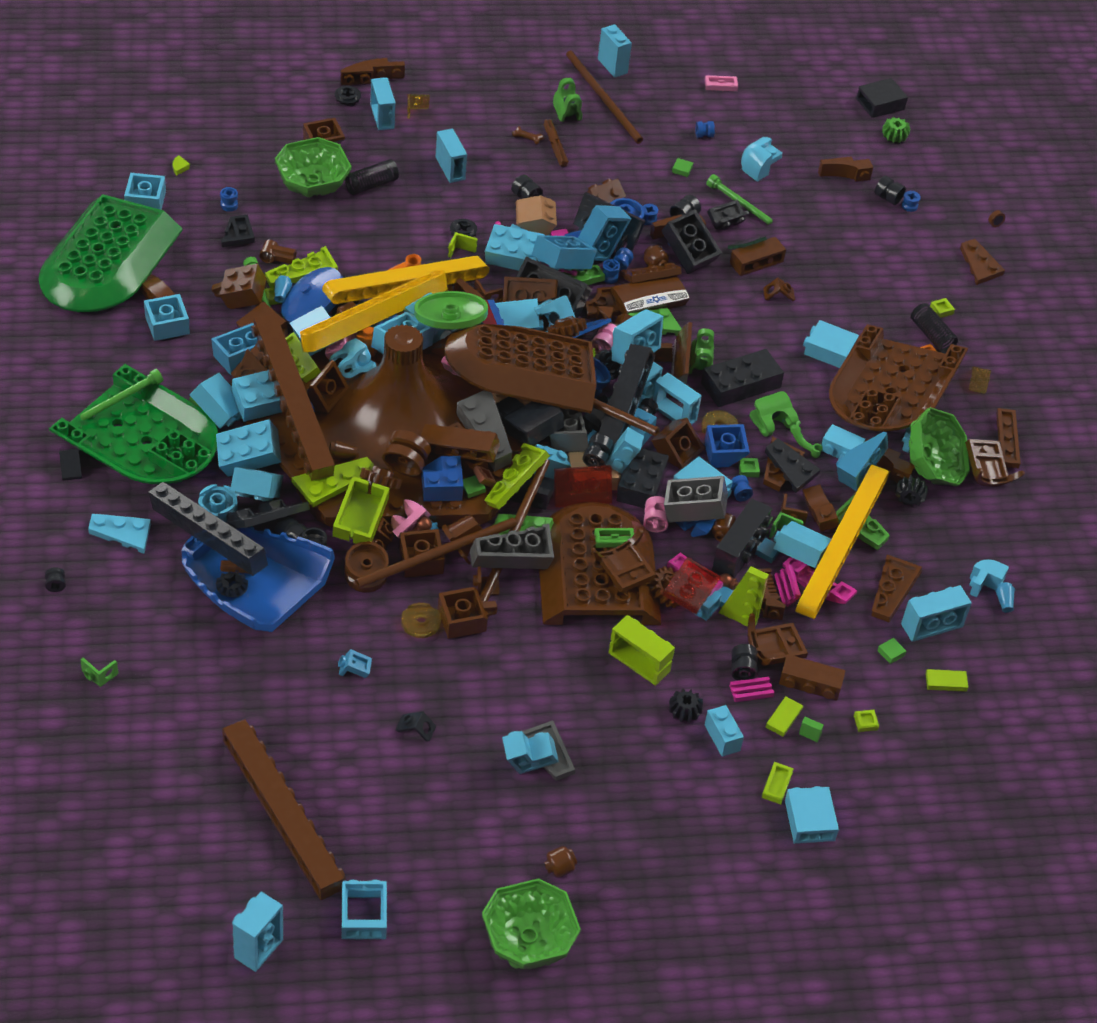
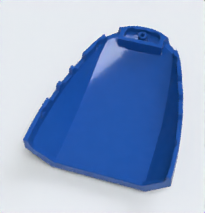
[181,526,335,632]

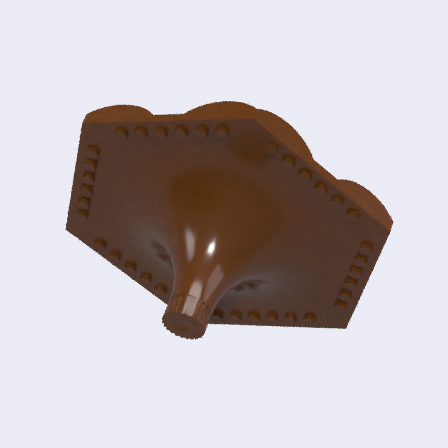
[242,316,539,528]

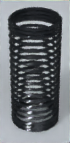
[345,159,399,195]
[910,303,958,353]

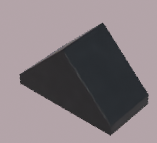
[59,448,82,481]

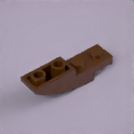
[340,58,405,85]

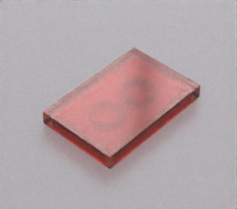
[554,465,612,507]
[662,557,721,614]

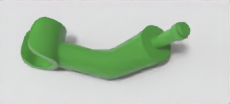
[790,420,822,458]

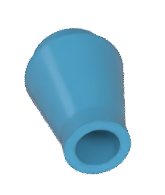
[274,275,292,303]
[995,582,1015,613]

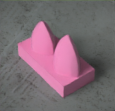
[391,500,431,538]

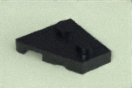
[221,214,255,247]

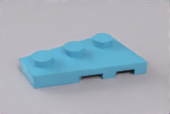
[88,514,151,554]

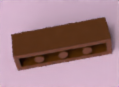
[420,424,500,463]

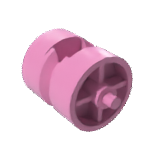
[591,323,616,354]
[643,496,668,533]

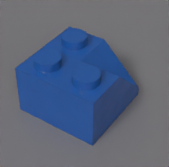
[704,424,750,468]
[421,456,464,501]

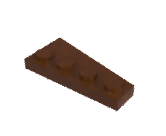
[871,554,922,623]

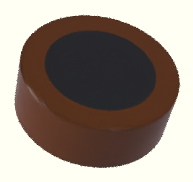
[988,210,1006,228]

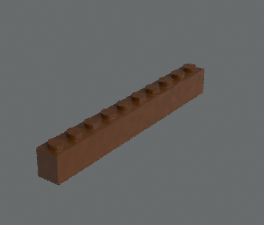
[251,313,335,481]
[222,719,346,901]

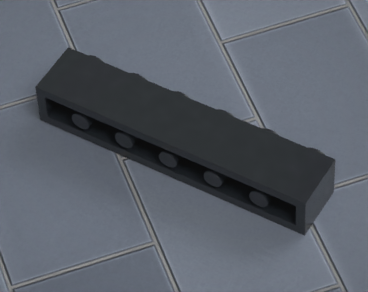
[596,344,655,444]

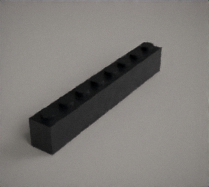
[148,482,268,576]

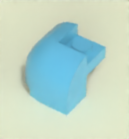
[741,137,783,182]

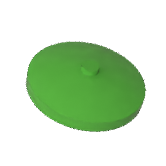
[414,291,488,329]

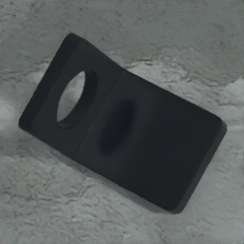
[395,711,436,742]

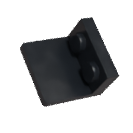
[510,474,557,510]

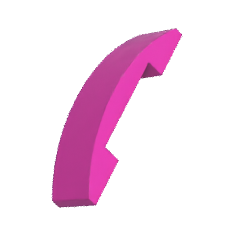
[783,557,857,604]

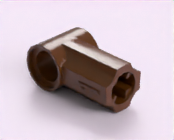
[259,240,297,264]

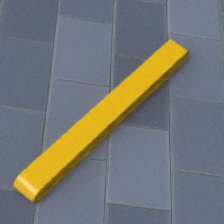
[322,256,490,304]
[300,270,448,352]
[796,464,890,619]

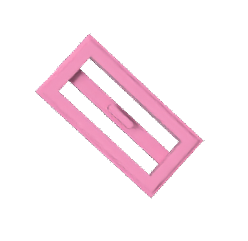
[705,75,738,91]

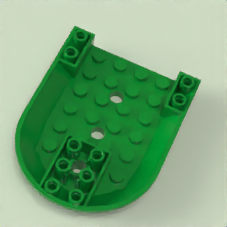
[39,194,183,312]
[49,364,218,484]

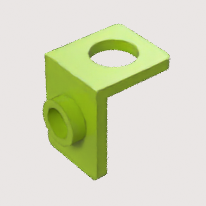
[448,232,478,258]

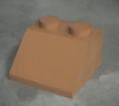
[516,195,557,235]

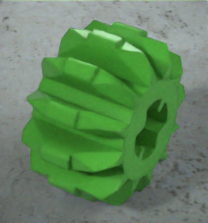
[882,117,910,143]

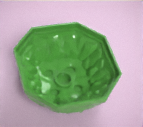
[275,137,351,197]
[909,407,970,486]
[482,879,581,969]

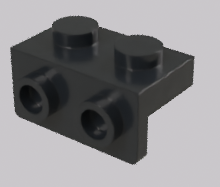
[707,199,749,230]

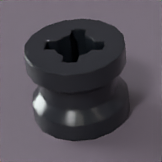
[45,567,66,592]

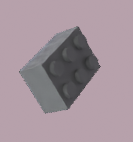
[664,476,728,522]

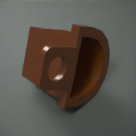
[442,514,482,565]

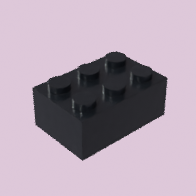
[661,209,722,274]
[616,448,669,509]

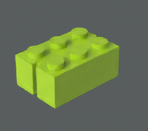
[333,476,390,544]
[608,615,675,686]

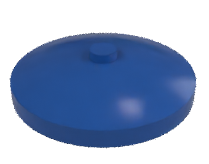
[281,267,344,324]

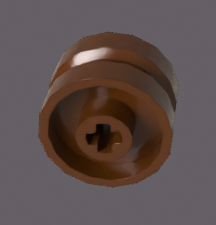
[382,430,432,476]
[344,541,389,593]

